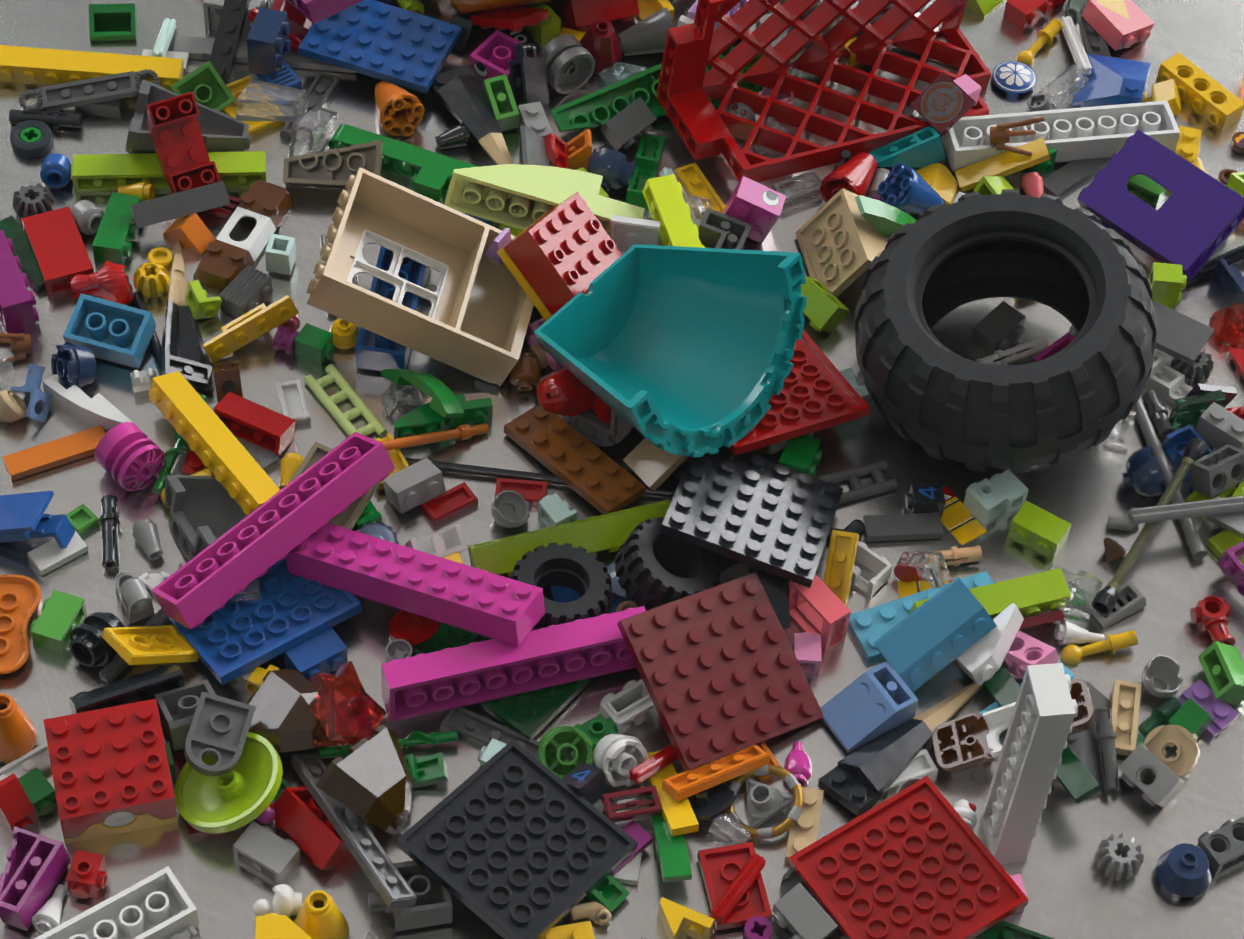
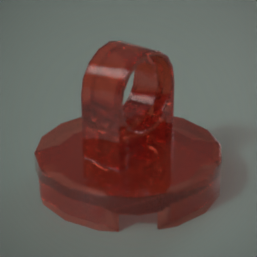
[1209,303,1244,349]

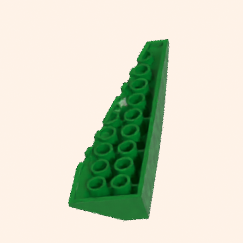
[550,29,763,132]

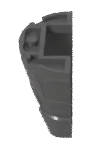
[125,80,252,154]

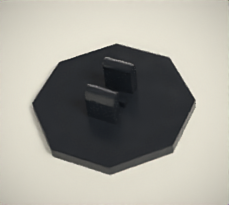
[687,783,735,820]

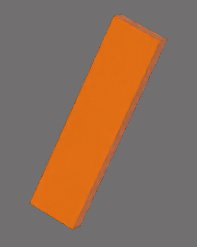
[3,425,105,481]
[662,744,770,801]

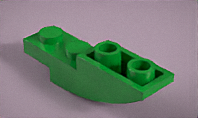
[393,393,493,439]

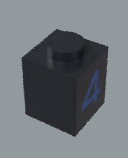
[905,482,945,518]
[562,762,608,805]

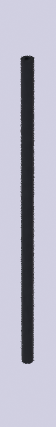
[404,457,676,499]

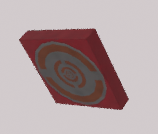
[910,72,976,136]

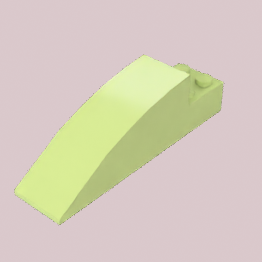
[444,164,645,236]

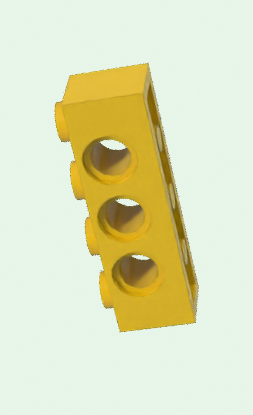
[1156,52,1244,131]

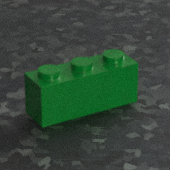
[92,192,141,265]

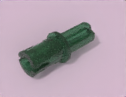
[1138,697,1182,737]

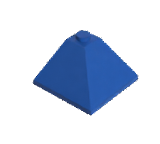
[1072,53,1151,107]

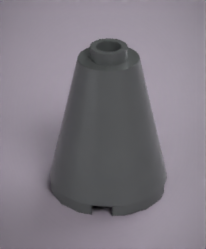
[618,7,673,56]

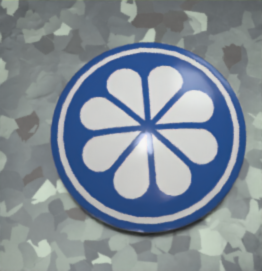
[991,61,1037,98]

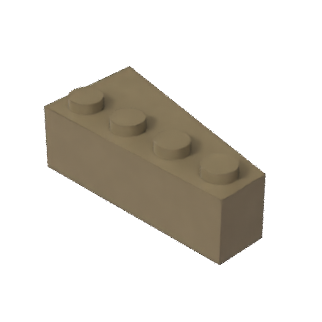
[283,139,383,189]

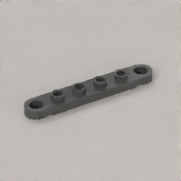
[19,69,160,112]

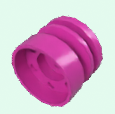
[94,422,165,492]

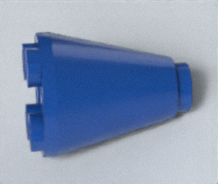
[878,163,944,214]

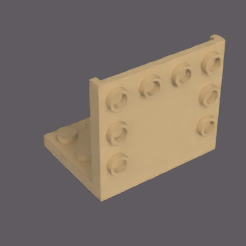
[795,188,893,297]

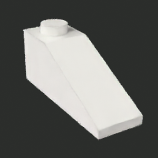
[955,603,1024,686]

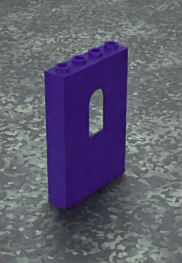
[1077,129,1244,282]

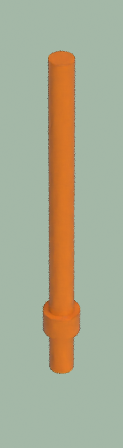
[380,423,489,451]

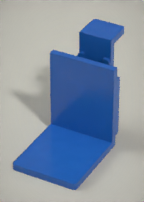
[0,491,75,549]

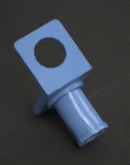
[10,364,52,423]

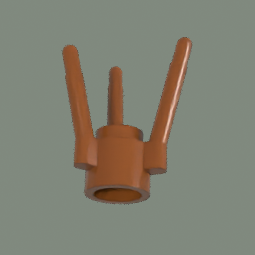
[990,117,1045,156]
[0,333,32,367]

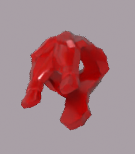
[70,261,134,306]

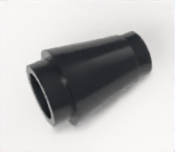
[435,124,471,150]

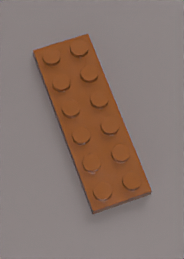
[504,403,646,514]

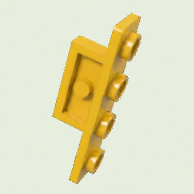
[202,295,299,363]

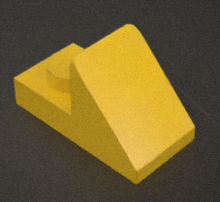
[658,897,715,939]

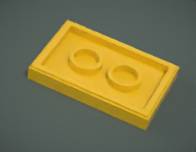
[220,75,285,137]
[102,625,199,665]

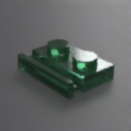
[1169,390,1225,428]

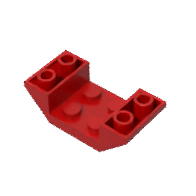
[146,91,220,194]

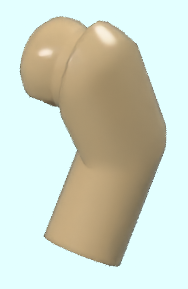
[570,901,611,926]

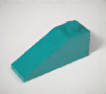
[868,125,945,167]

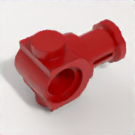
[1190,596,1235,646]

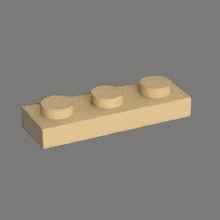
[1111,679,1142,756]
[784,786,824,863]

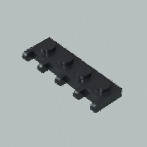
[202,0,251,85]

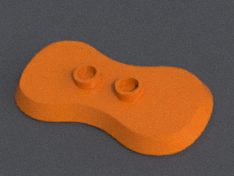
[0,574,41,674]

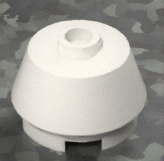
[592,734,648,787]

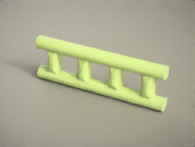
[304,364,388,437]

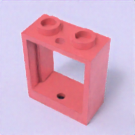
[788,574,851,654]

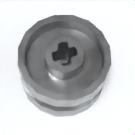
[538,34,595,94]

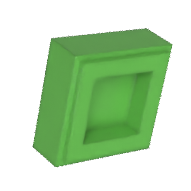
[66,503,99,537]

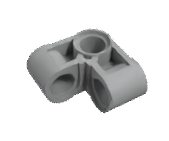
[114,571,155,625]

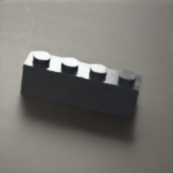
[69,663,185,714]

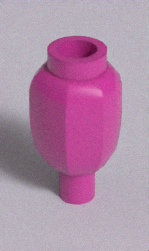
[784,741,812,787]

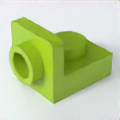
[185,280,222,319]

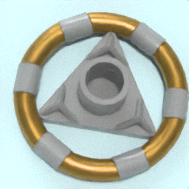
[725,764,804,840]

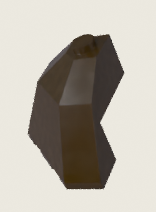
[246,668,337,753]
[315,724,413,835]

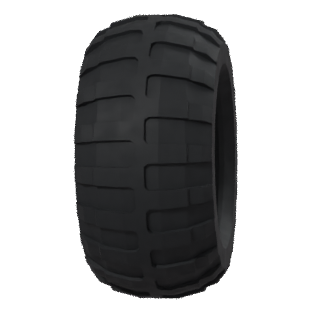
[855,189,1157,473]

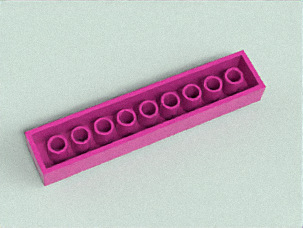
[151,432,396,629]
[286,523,545,646]
[381,606,646,722]

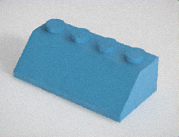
[873,577,997,692]

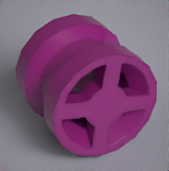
[272,326,300,356]
[742,916,773,939]

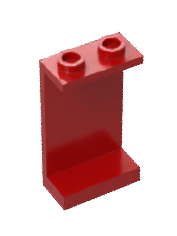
[21,206,94,297]

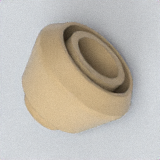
[0,390,27,423]

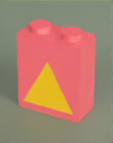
[1081,0,1155,51]

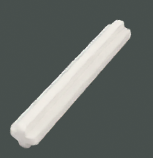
[1060,16,1092,76]

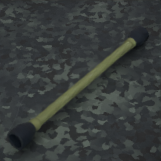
[1092,438,1208,615]

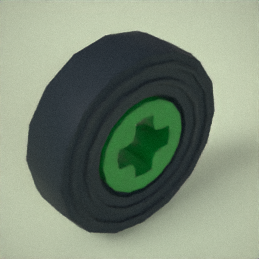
[10,120,53,158]

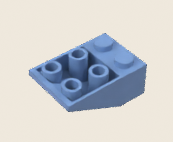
[820,661,919,752]

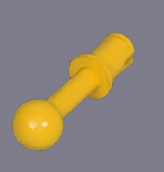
[1016,18,1063,67]
[1061,630,1138,665]

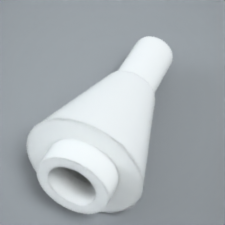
[1054,620,1105,645]
[32,884,68,934]

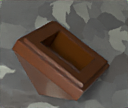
[1103,538,1129,562]

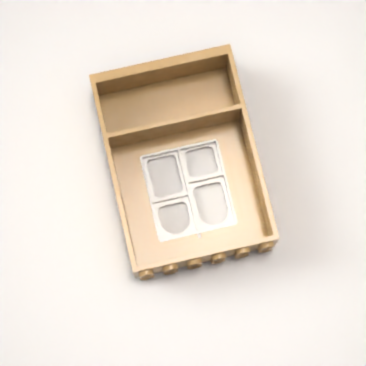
[306,167,534,387]

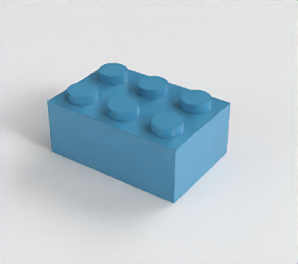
[63,293,156,369]

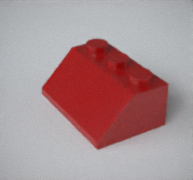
[559,0,640,31]
[274,786,353,870]

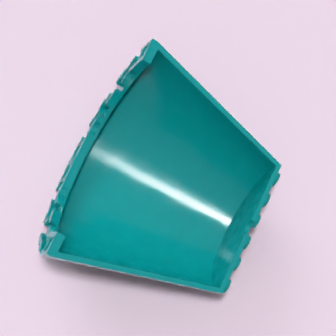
[534,244,806,458]

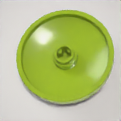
[174,732,283,834]

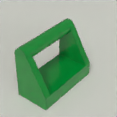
[89,3,137,41]

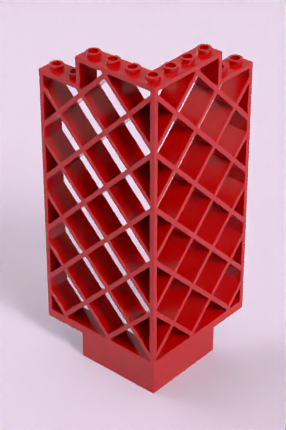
[656,0,991,183]

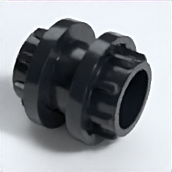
[69,612,125,667]

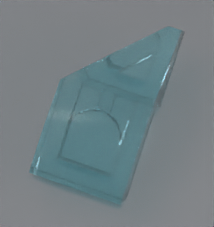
[598,62,647,86]

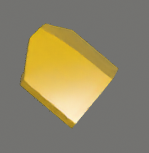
[916,163,959,207]

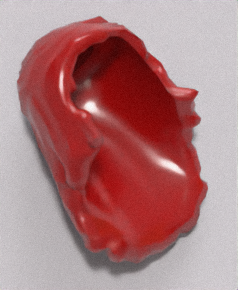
[536,369,596,417]

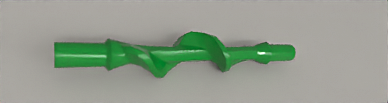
[152,394,208,495]
[319,731,458,759]

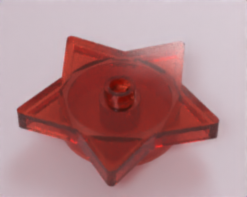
[311,661,386,746]

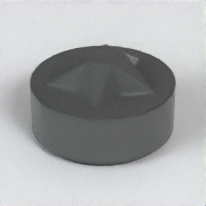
[1027,93,1051,112]

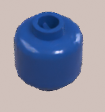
[40,153,73,189]

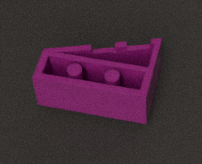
[0,826,71,931]

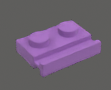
[1172,679,1239,741]

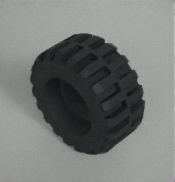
[615,517,720,611]
[511,543,612,631]

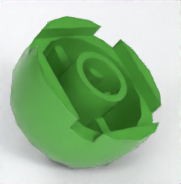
[537,725,594,780]

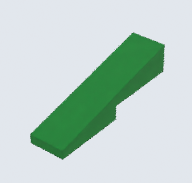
[626,134,666,210]

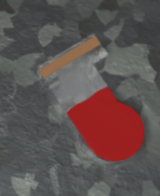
[894,551,949,588]

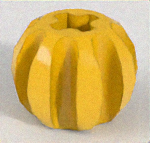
[133,262,170,299]

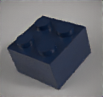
[247,7,292,77]

